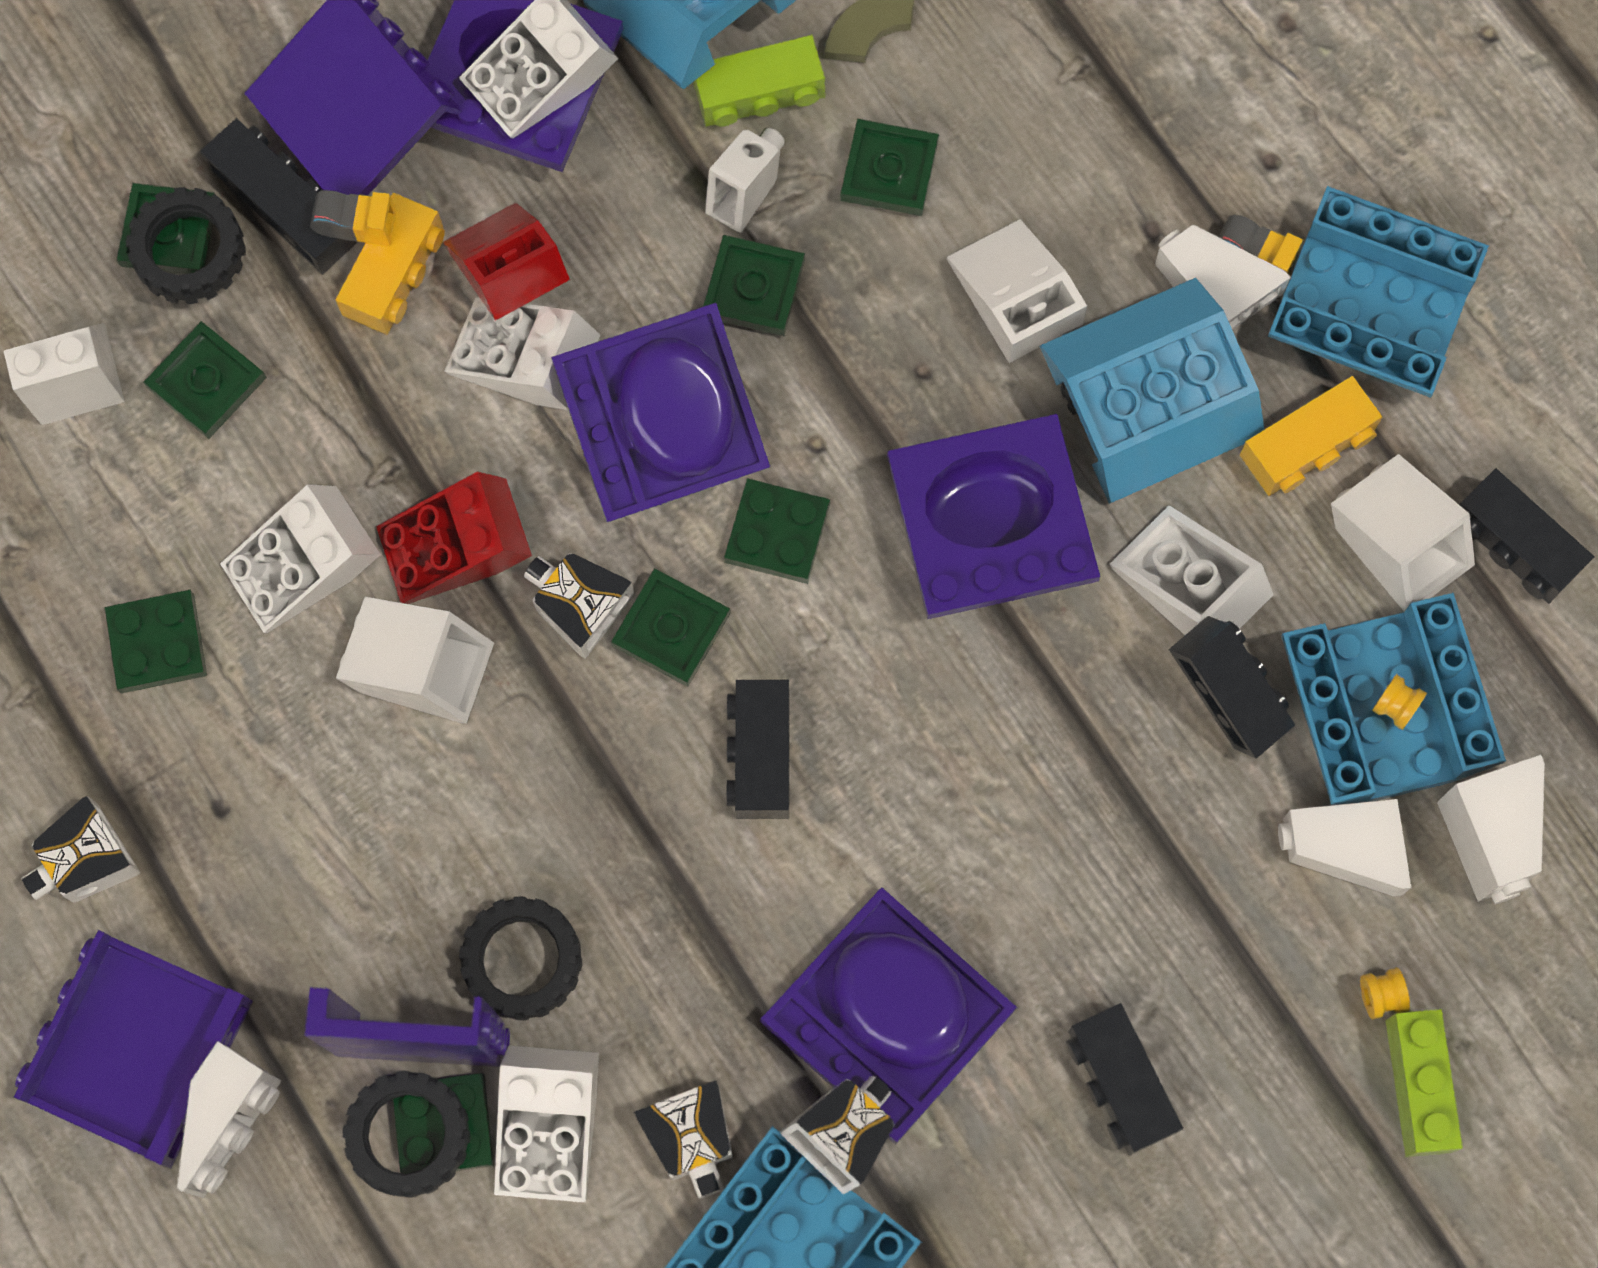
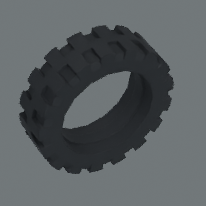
[126,187,246,304]
[459,896,582,1021]
[342,1071,471,1198]

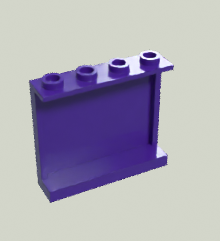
[244,0,462,196]
[14,930,253,1168]
[305,987,510,1067]

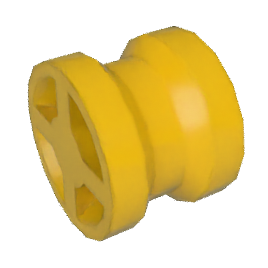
[1372,673,1427,730]
[1360,967,1410,1020]

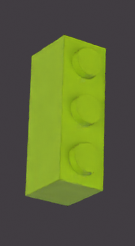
[693,35,825,127]
[1385,1009,1463,1157]

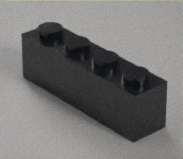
[200,118,358,275]

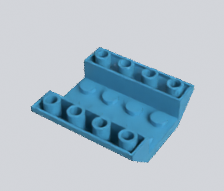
[583,0,796,89]
[1268,186,1489,398]
[1039,278,1264,504]
[1281,593,1506,805]
[665,1126,921,1268]

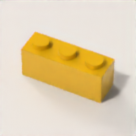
[335,192,445,335]
[1240,376,1382,496]

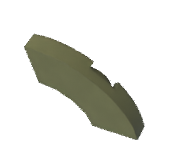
[824,0,915,63]

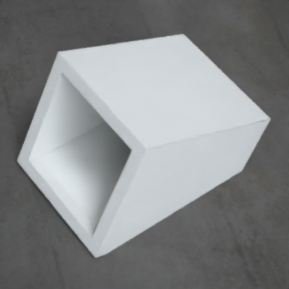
[4,323,125,425]
[1331,454,1475,611]
[336,597,494,724]
[1437,755,1544,904]

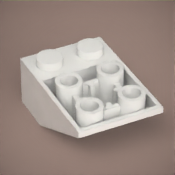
[459,0,618,139]
[947,219,1087,363]
[444,297,600,410]
[220,484,381,633]
[177,1041,281,1198]
[494,1045,599,1202]

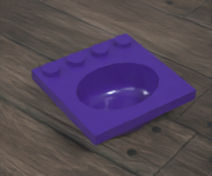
[427,0,624,172]
[551,303,770,522]
[887,414,1100,619]
[760,887,1017,1145]

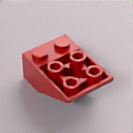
[443,202,570,321]
[376,471,532,604]

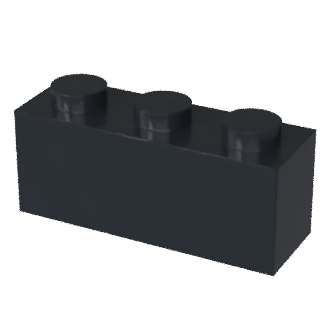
[1460,468,1595,604]
[1168,616,1295,759]
[726,680,790,819]
[1066,1003,1184,1156]

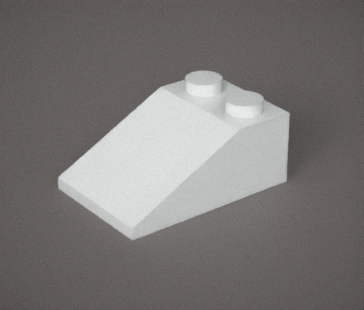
[1110,506,1274,635]

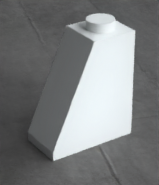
[1155,225,1290,330]
[1278,799,1411,896]

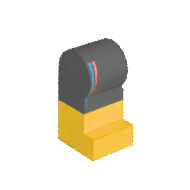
[310,190,396,246]
[1218,215,1303,274]

